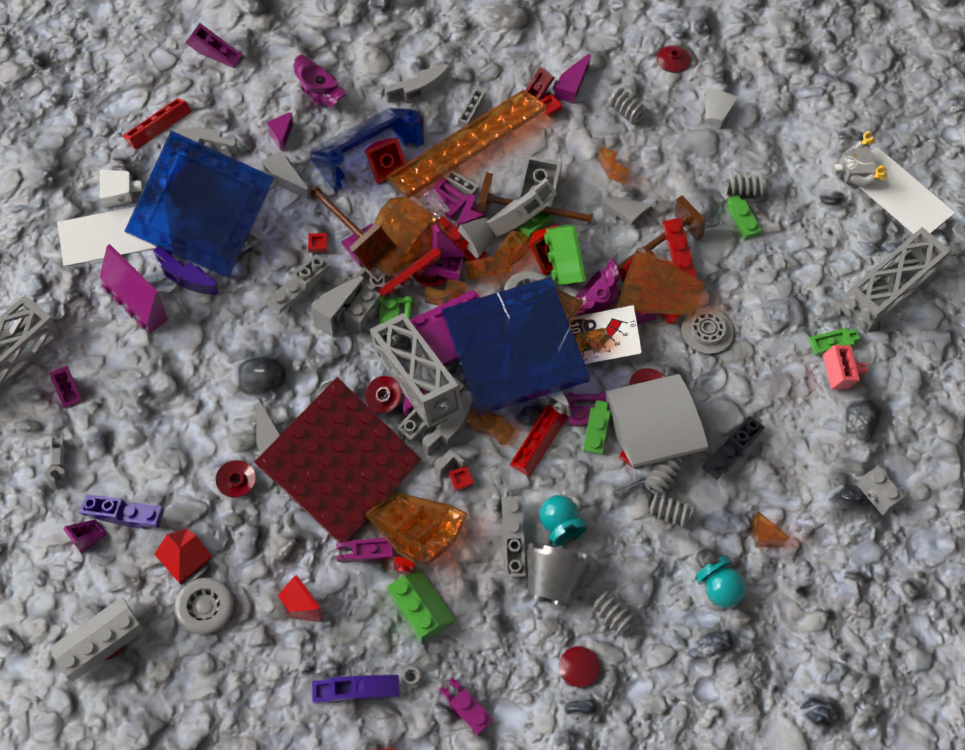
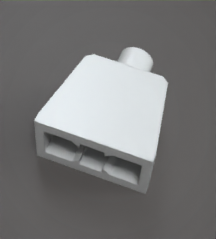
[100,170,143,208]

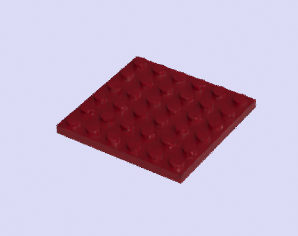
[254,377,422,543]

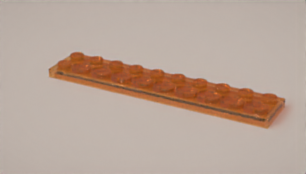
[386,89,546,199]

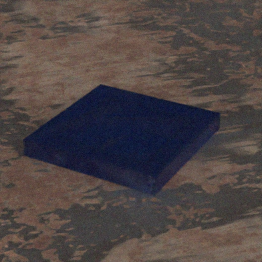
[124,130,275,279]
[441,277,590,416]

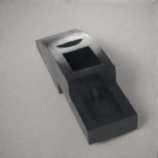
[702,416,765,480]

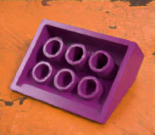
[100,244,168,334]
[410,289,504,366]

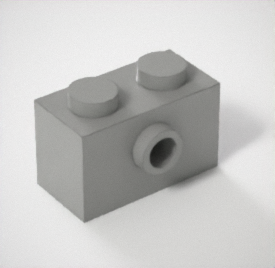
[344,286,381,333]
[857,466,904,515]

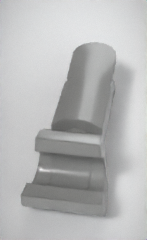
[45,436,67,490]

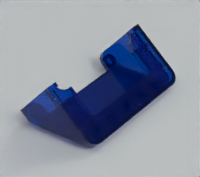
[310,107,424,192]

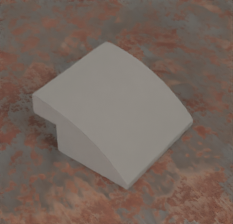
[606,374,708,468]

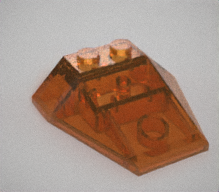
[373,196,449,276]
[617,247,705,315]
[366,492,467,566]

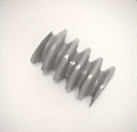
[610,87,648,125]
[725,172,764,196]
[645,457,682,496]
[649,492,694,529]
[593,590,637,637]

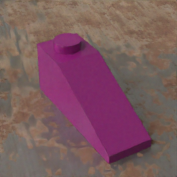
[185,23,242,68]
[553,54,591,104]

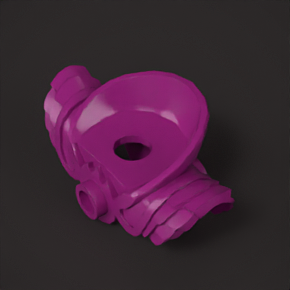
[293,55,348,107]
[564,258,621,317]

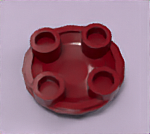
[558,646,600,687]

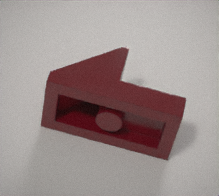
[522,67,555,106]

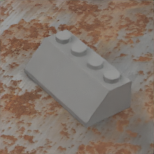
[51,596,145,682]

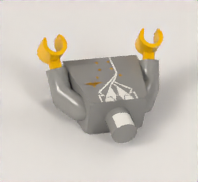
[832,131,888,187]

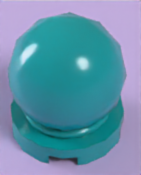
[539,495,588,547]
[694,555,746,608]

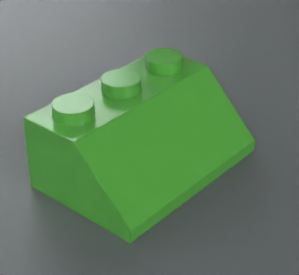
[544,224,586,285]
[387,571,456,644]

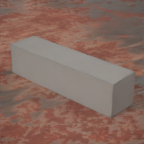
[458,88,485,130]
[436,165,479,195]

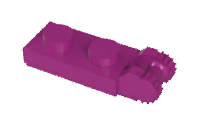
[336,537,394,563]
[439,677,494,736]

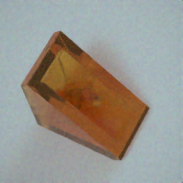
[752,511,790,548]

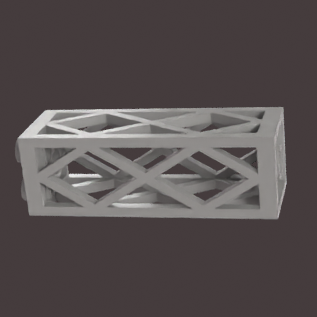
[840,227,951,332]
[0,295,60,389]
[370,313,463,428]

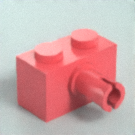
[823,345,868,389]

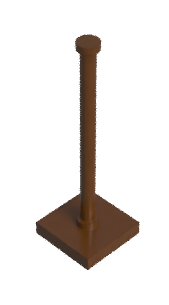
[478,172,593,224]
[311,186,396,271]
[617,195,706,271]

